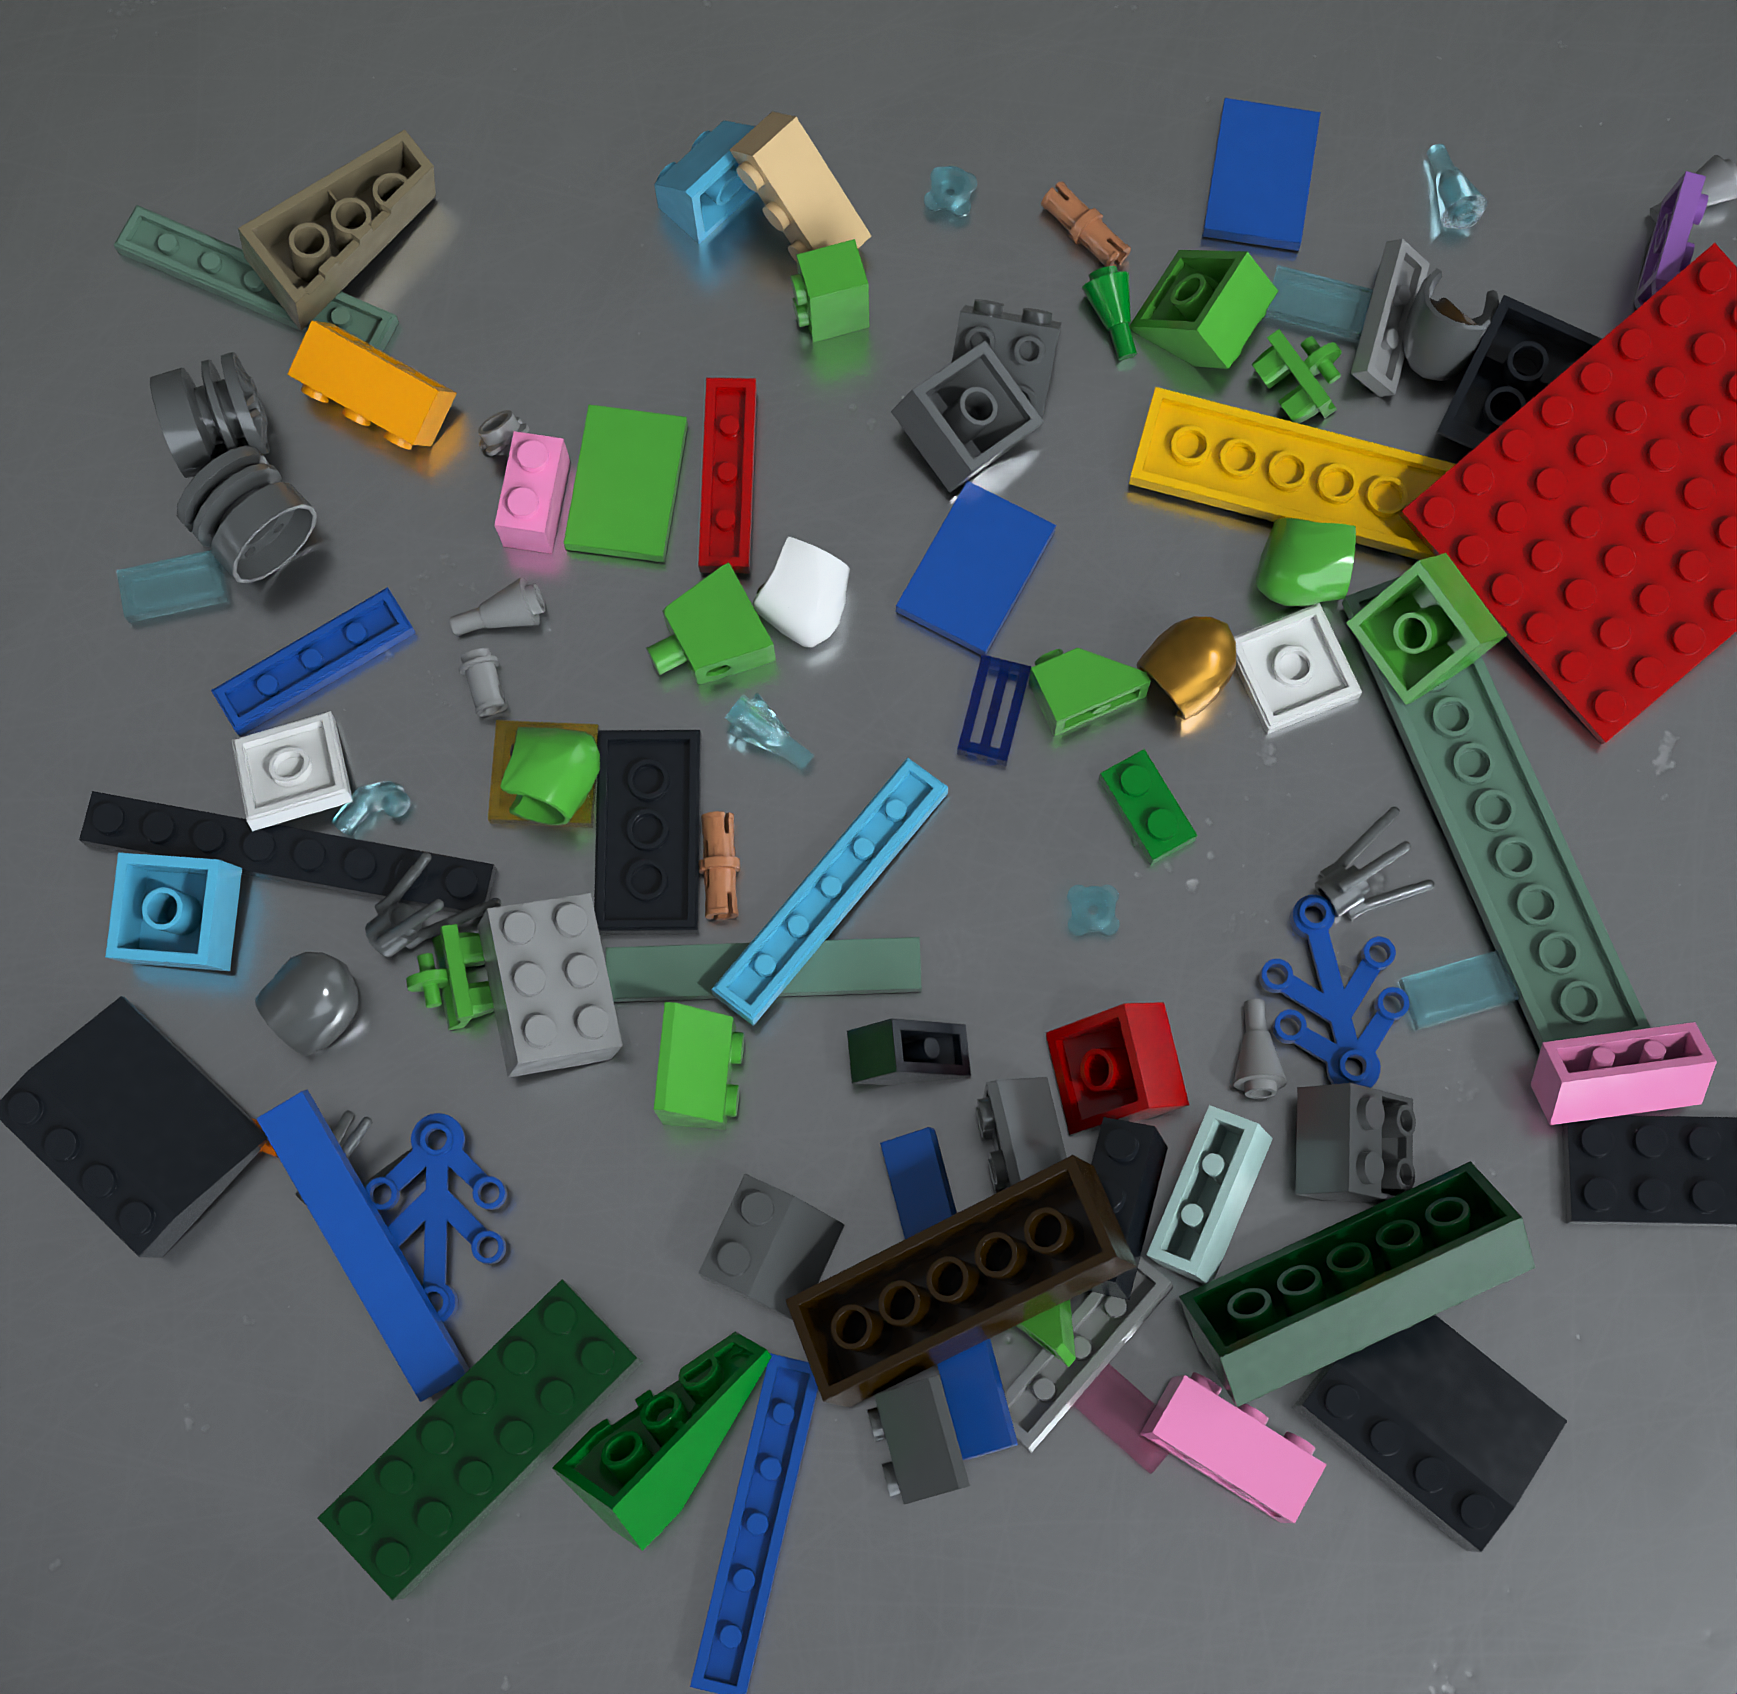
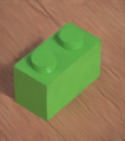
[790,239,870,342]

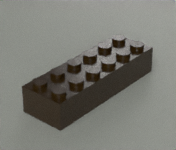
[786,1155,1137,1407]

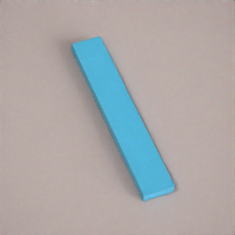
[711,758,948,1026]

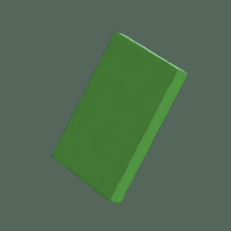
[564,404,688,563]

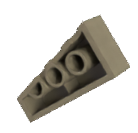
[238,130,436,331]

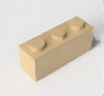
[730,111,871,262]

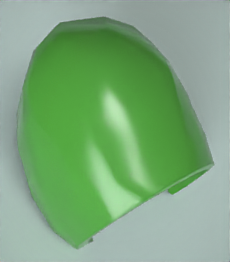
[1255,517,1356,606]
[500,727,600,825]

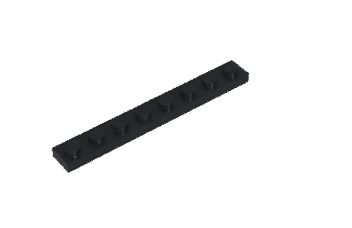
[79,791,497,918]

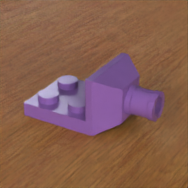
[1634,171,1709,309]

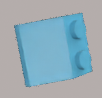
[654,120,755,244]

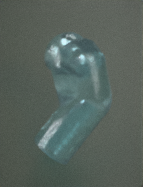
[332,781,411,836]

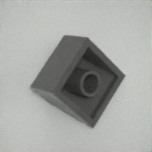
[891,341,1044,492]
[698,1174,845,1320]
[867,1374,970,1505]

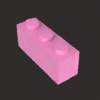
[1531,1022,1717,1125]
[1140,1372,1327,1523]

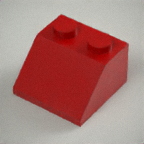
[1046,1002,1189,1135]

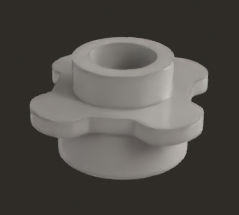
[478,410,530,456]

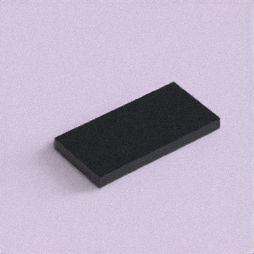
[594,730,702,935]

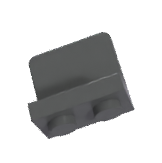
[951,299,1061,419]

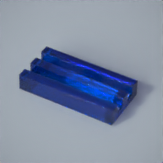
[957,654,1031,766]

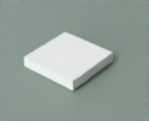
[1234,603,1362,735]
[232,711,353,831]

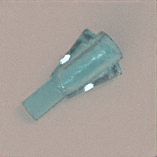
[1427,144,1488,229]
[725,692,815,771]

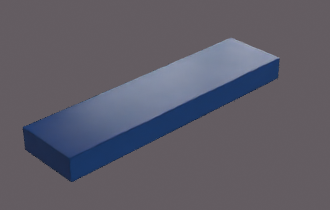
[211,587,416,736]

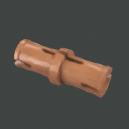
[1041,181,1131,267]
[699,811,740,920]

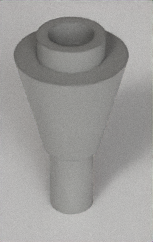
[1650,155,1737,223]
[450,577,545,636]
[1234,999,1287,1099]

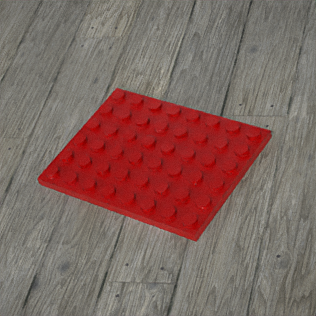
[1399,243,1737,744]

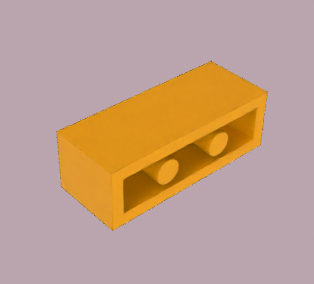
[287,320,457,450]

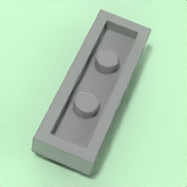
[1351,239,1430,397]

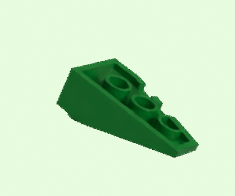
[552,1332,772,1551]

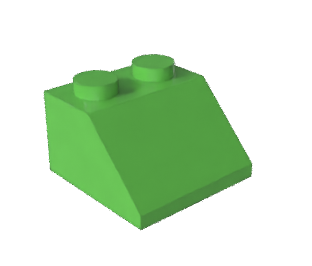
[1129,250,1278,369]
[1346,553,1507,705]
[654,1002,744,1130]

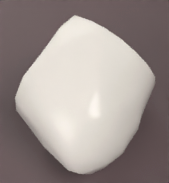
[752,537,850,647]

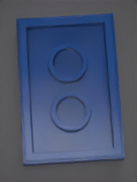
[1202,98,1321,251]
[896,480,1056,657]

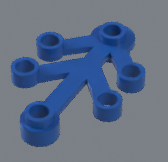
[1259,895,1410,1088]
[365,1113,507,1324]

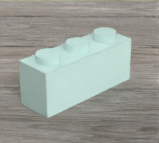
[1146,1105,1273,1284]

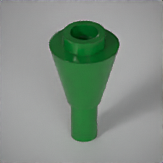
[1082,266,1137,360]

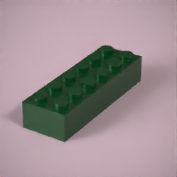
[1179,1161,1536,1407]
[318,1279,644,1601]

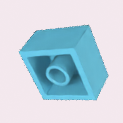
[105,853,242,971]

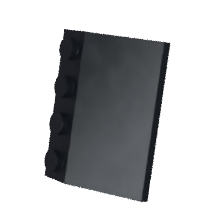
[1436,295,1602,450]
[0,996,269,1258]
[1292,1315,1567,1552]

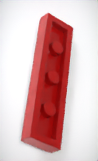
[698,378,757,574]

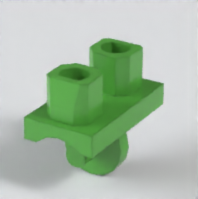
[1251,329,1342,423]
[406,924,494,1030]

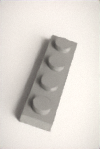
[1005,1257,1173,1453]

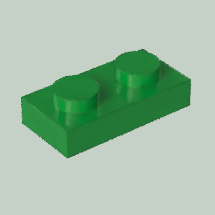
[1099,749,1198,865]

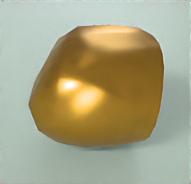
[1136,616,1236,720]

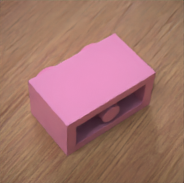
[494,431,571,554]

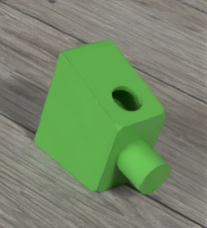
[646,563,776,684]

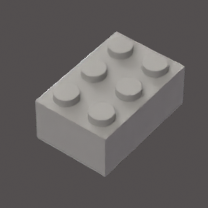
[478,893,623,1078]

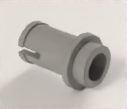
[459,648,508,717]

